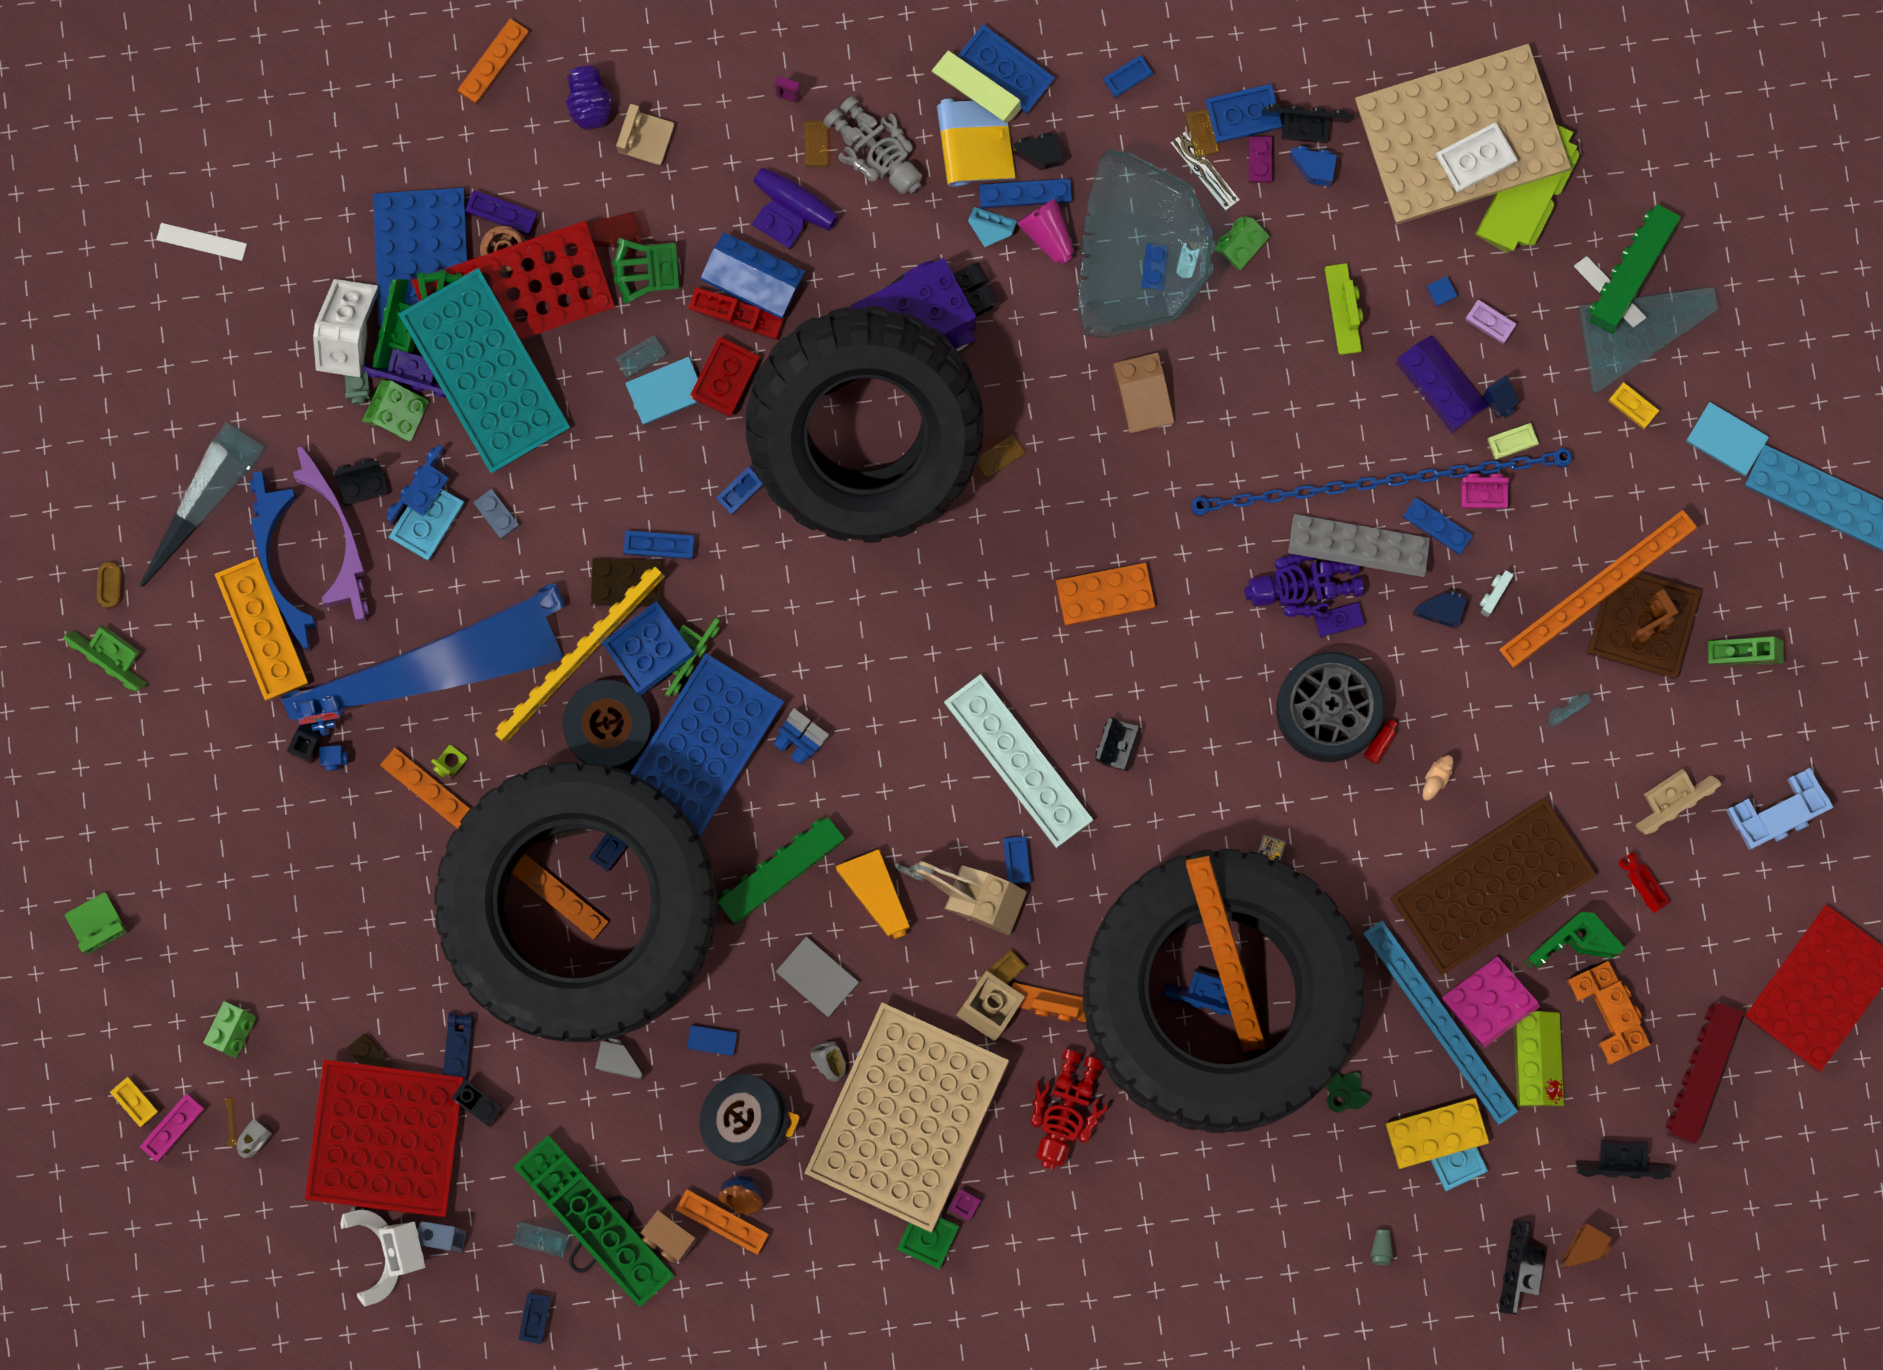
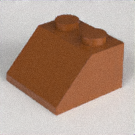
[1558,1224,1612,1269]

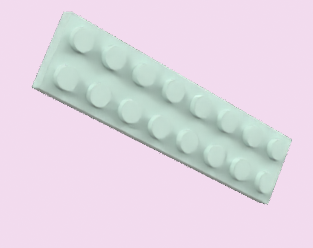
[944,674,1093,849]

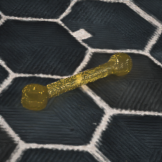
[224,1098,237,1147]

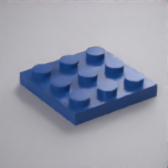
[602,601,695,696]

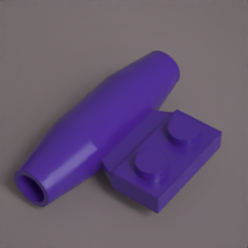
[752,168,838,250]

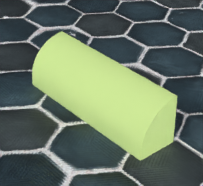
[932,51,1021,123]

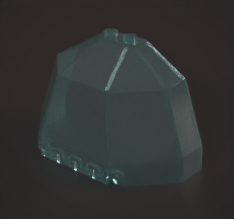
[1077,149,1215,338]

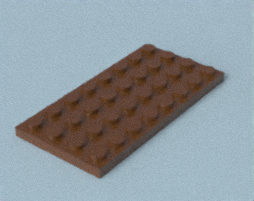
[1390,798,1596,976]

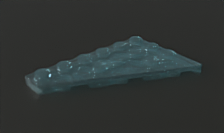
[1578,287,1718,394]

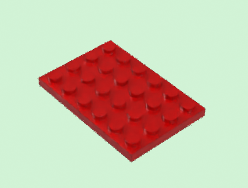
[1744,905,1883,1072]

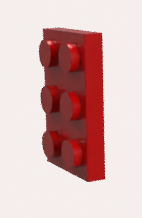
[689,336,760,417]

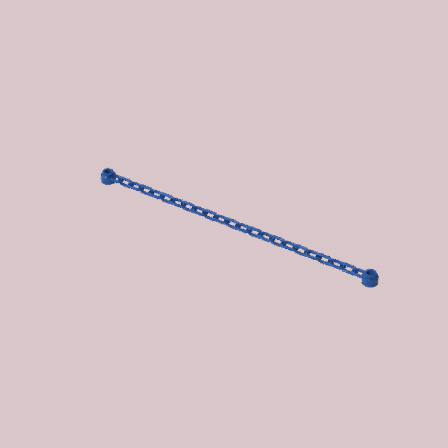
[1191,448,1572,516]

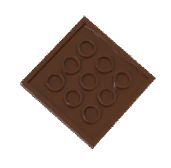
[1587,573,1701,680]

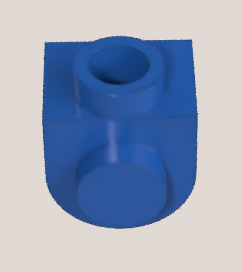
[319,746,349,771]

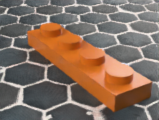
[457,18,529,105]
[675,1189,769,1255]

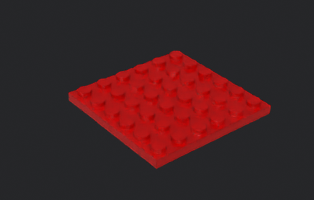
[304,1059,463,1218]

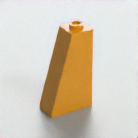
[835,849,910,939]

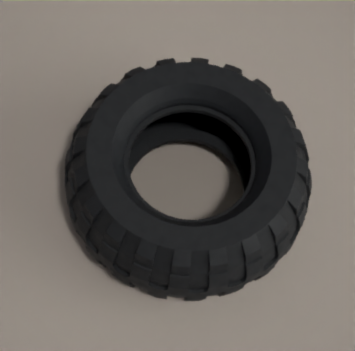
[746,306,984,543]

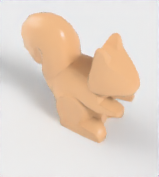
[1423,755,1453,801]

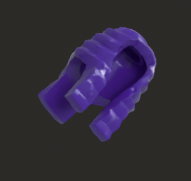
[565,65,612,130]

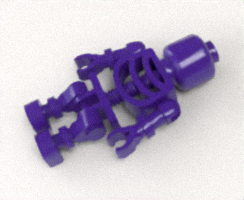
[1244,554,1364,619]

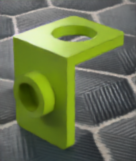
[431,745,467,779]

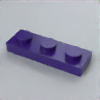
[465,190,538,236]

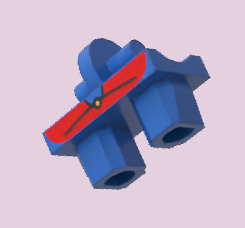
[298,696,345,736]

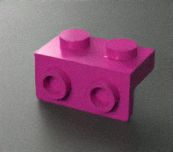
[1461,474,1509,509]

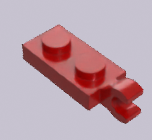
[1618,852,1670,913]

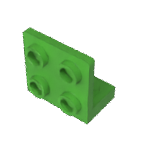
[362,380,429,442]
[65,893,128,955]

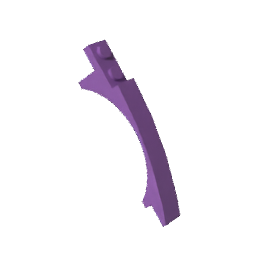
[293,447,369,623]

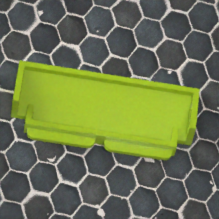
[1475,124,1579,253]

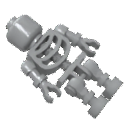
[823,95,922,195]

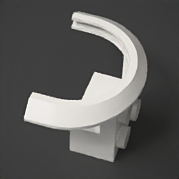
[340,1210,425,1306]

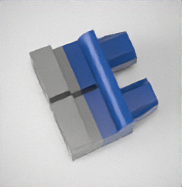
[774,708,829,765]

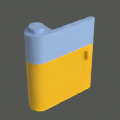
[937,99,1016,187]

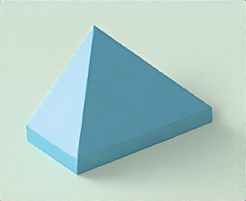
[968,207,1017,247]

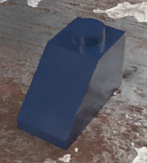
[1482,375,1519,419]
[1412,591,1467,629]

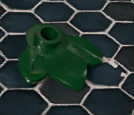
[1326,1072,1371,1113]

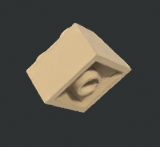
[956,971,1025,1041]

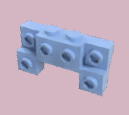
[1726,768,1833,850]

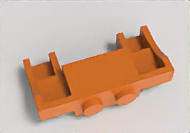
[1566,961,1650,1065]

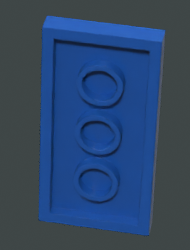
[957,24,1055,114]

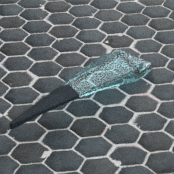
[140,422,265,587]

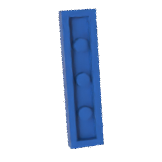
[979,179,1072,209]

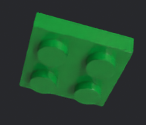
[897,1217,959,1270]

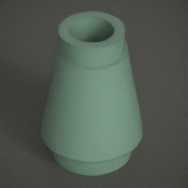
[1370,1230,1393,1266]

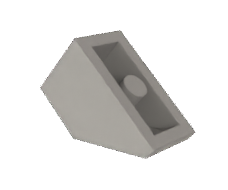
[595,1039,643,1080]

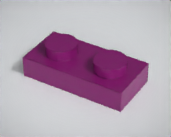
[1248,136,1272,183]

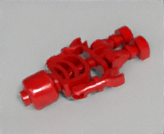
[1031,1049,1108,1170]

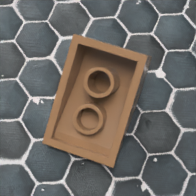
[1113,352,1174,434]

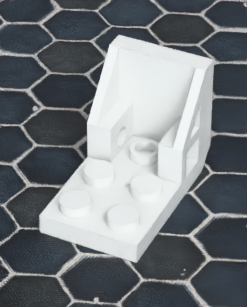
[313,279,378,377]

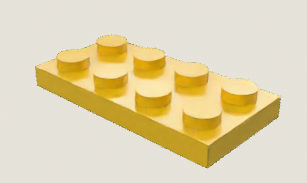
[1385,1098,1489,1169]

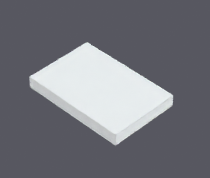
[1435,122,1518,194]

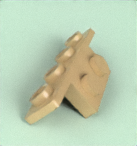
[1635,769,1721,835]

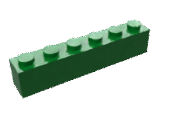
[1588,204,1681,335]
[718,817,845,926]

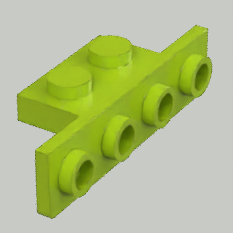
[1324,263,1363,355]

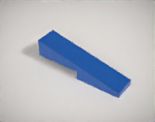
[716,466,764,515]

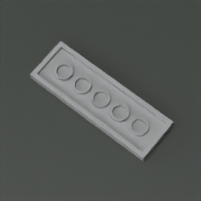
[1288,514,1430,577]

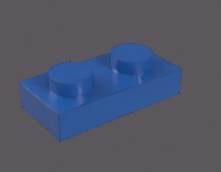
[1141,243,1169,291]

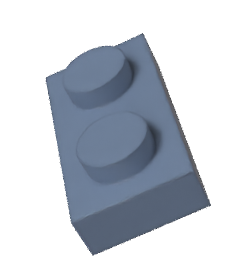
[473,489,519,540]

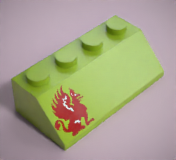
[1513,1011,1564,1107]

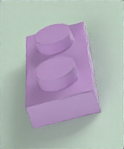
[1465,300,1516,344]

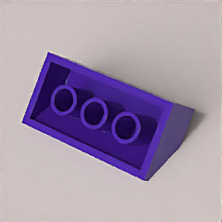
[1396,335,1489,434]

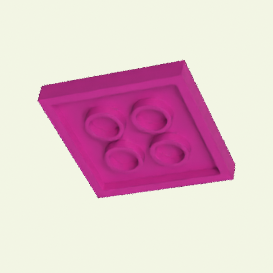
[1442,957,1540,1048]

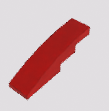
[688,287,785,340]

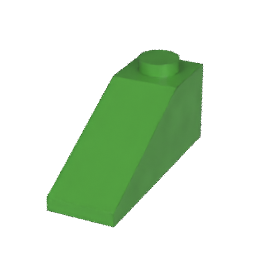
[1708,637,1784,665]

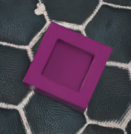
[949,1189,981,1221]

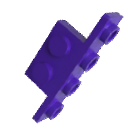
[362,348,446,397]

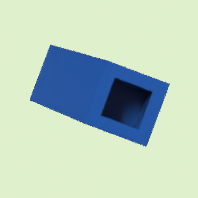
[1289,146,1337,187]

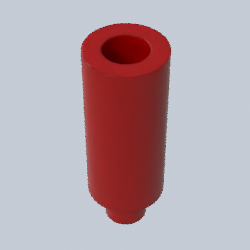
[1363,719,1398,764]

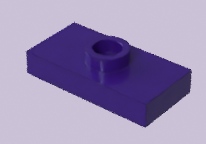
[1314,603,1365,638]

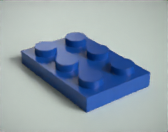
[1205,84,1282,144]

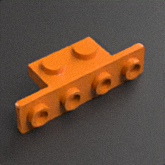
[1012,983,1086,1023]

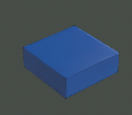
[1426,276,1457,308]

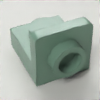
[345,372,371,405]

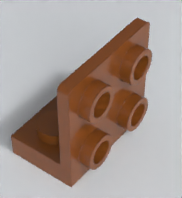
[1631,589,1678,643]

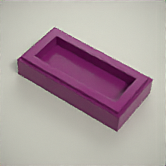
[775,76,800,102]

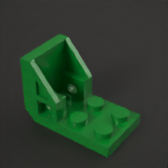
[1523,912,1625,969]

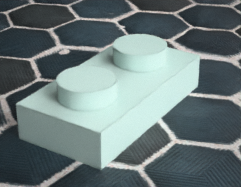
[1480,570,1513,617]

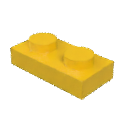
[1608,382,1659,430]
[110,1077,159,1128]

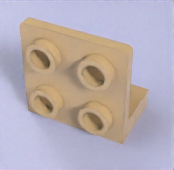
[616,104,674,166]

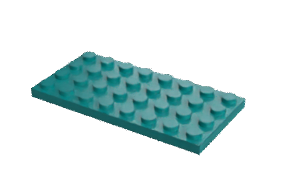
[398,268,570,473]

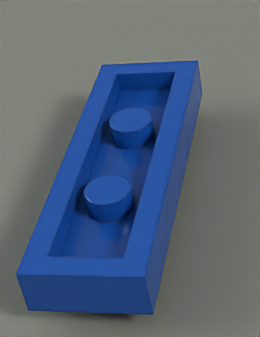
[1402,498,1473,556]
[624,531,694,560]

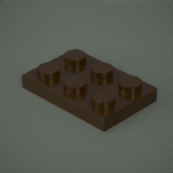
[591,558,662,607]

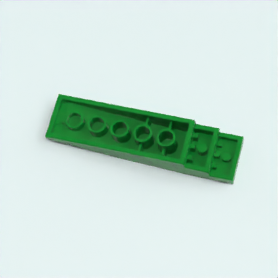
[513,1135,674,1308]

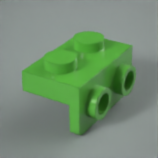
[1214,216,1270,270]
[203,1001,256,1058]

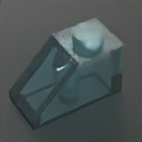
[513,1222,569,1258]

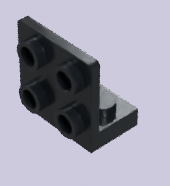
[333,458,389,506]

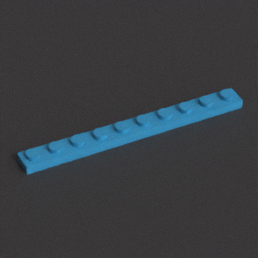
[1362,921,1518,1125]

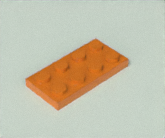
[1056,563,1155,626]

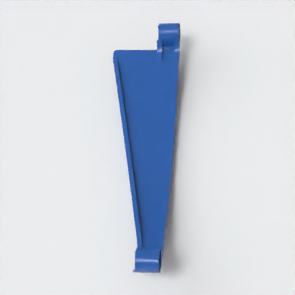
[280,583,565,720]

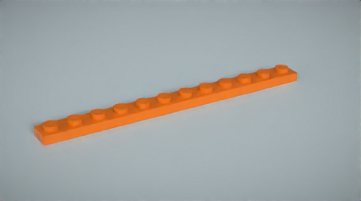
[380,748,609,940]

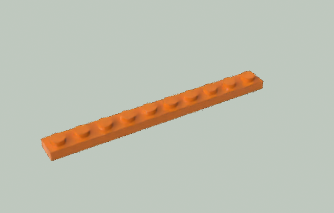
[1499,510,1697,669]
[1186,856,1266,1053]

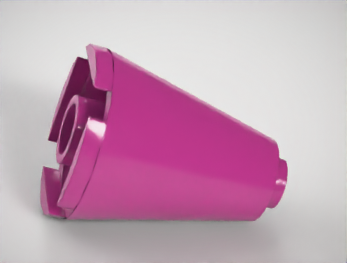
[1017,199,1074,265]

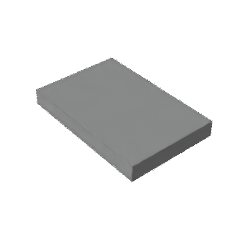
[776,937,859,1018]

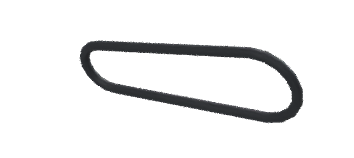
[569,1196,633,1273]

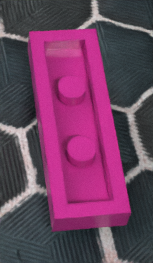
[139,1093,205,1162]

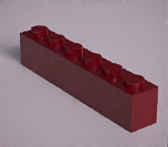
[1665,1002,1743,1145]

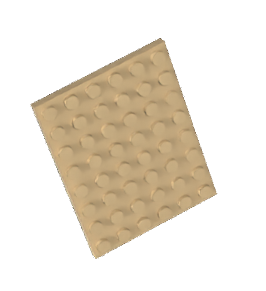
[1355,44,1571,225]
[804,1003,1009,1232]

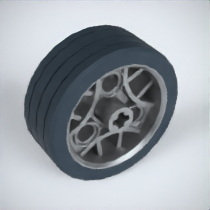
[1276,652,1385,762]

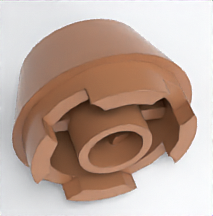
[480,226,524,272]

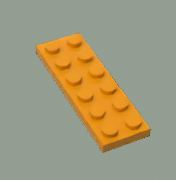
[215,557,309,702]

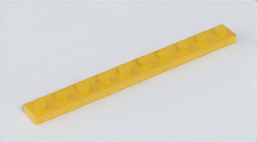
[495,567,665,744]

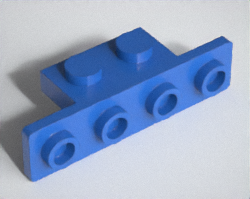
[386,444,449,525]
[1164,969,1232,1016]

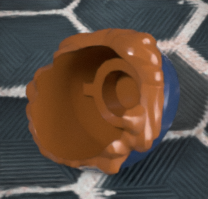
[718,1174,763,1216]

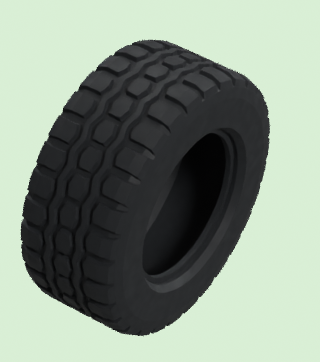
[434,762,718,1042]
[1083,849,1365,1133]

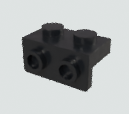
[1095,717,1142,772]

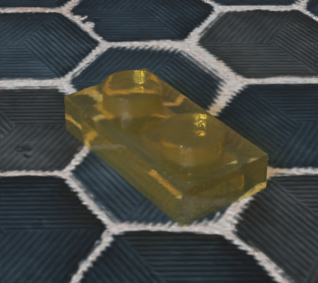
[1185,109,1219,159]

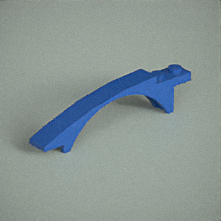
[250,471,316,652]

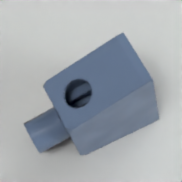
[416,1222,466,1254]

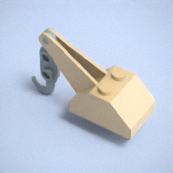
[895,861,1027,935]

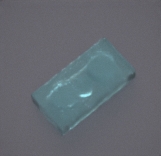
[615,335,666,379]
[1546,693,1592,729]

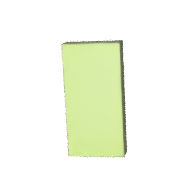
[1487,423,1539,460]

